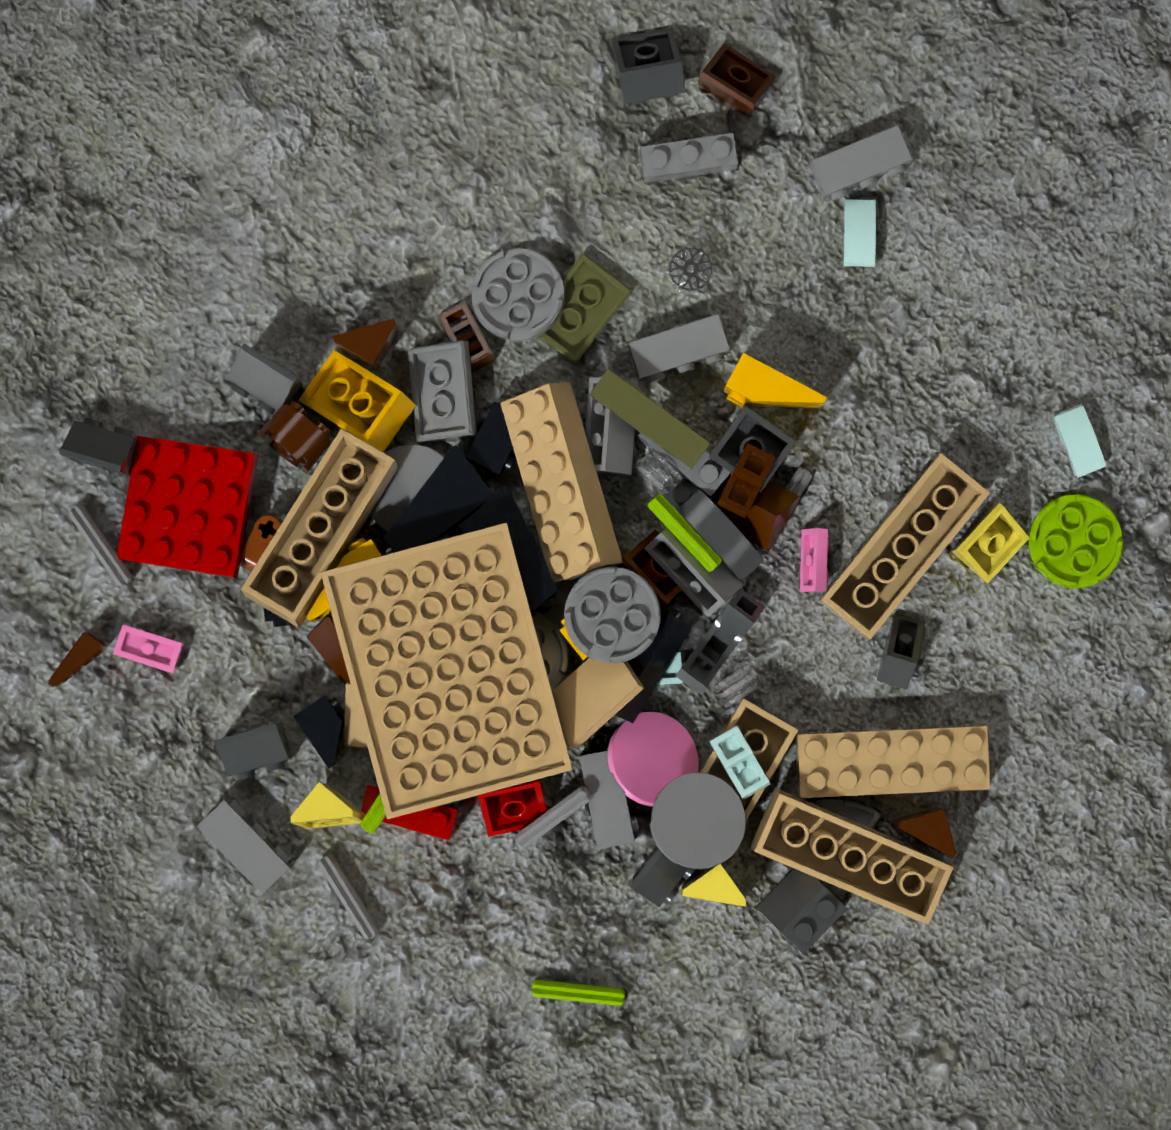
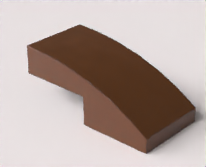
[717,443,776,518]

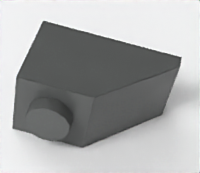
[877,613,925,690]

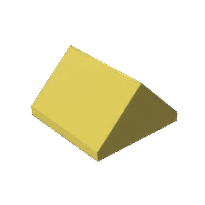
[952,503,1029,584]
[290,782,365,829]
[680,864,747,907]

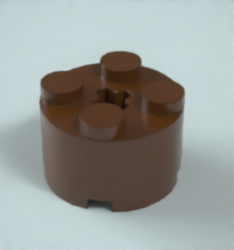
[259,400,332,473]

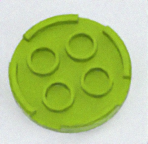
[1028,494,1124,588]

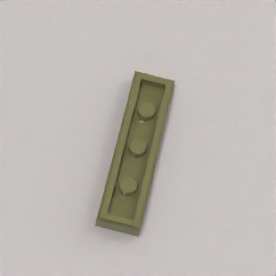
[589,369,711,469]

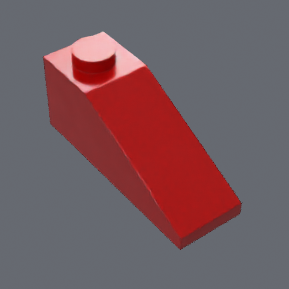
[361,785,459,840]

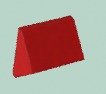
[478,779,547,837]

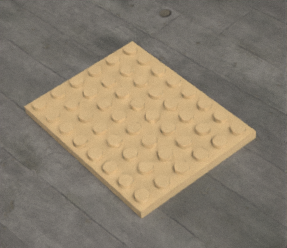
[321,523,573,819]

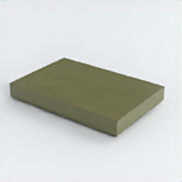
[538,253,632,365]

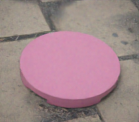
[608,712,699,806]

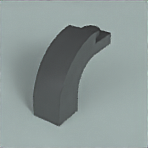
[666,479,764,582]
[676,589,765,695]

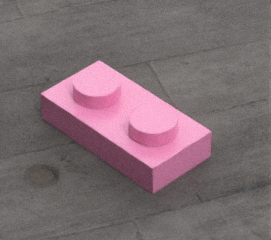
[800,528,830,592]
[113,624,184,673]

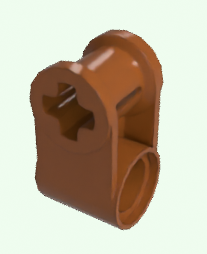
[240,515,283,572]

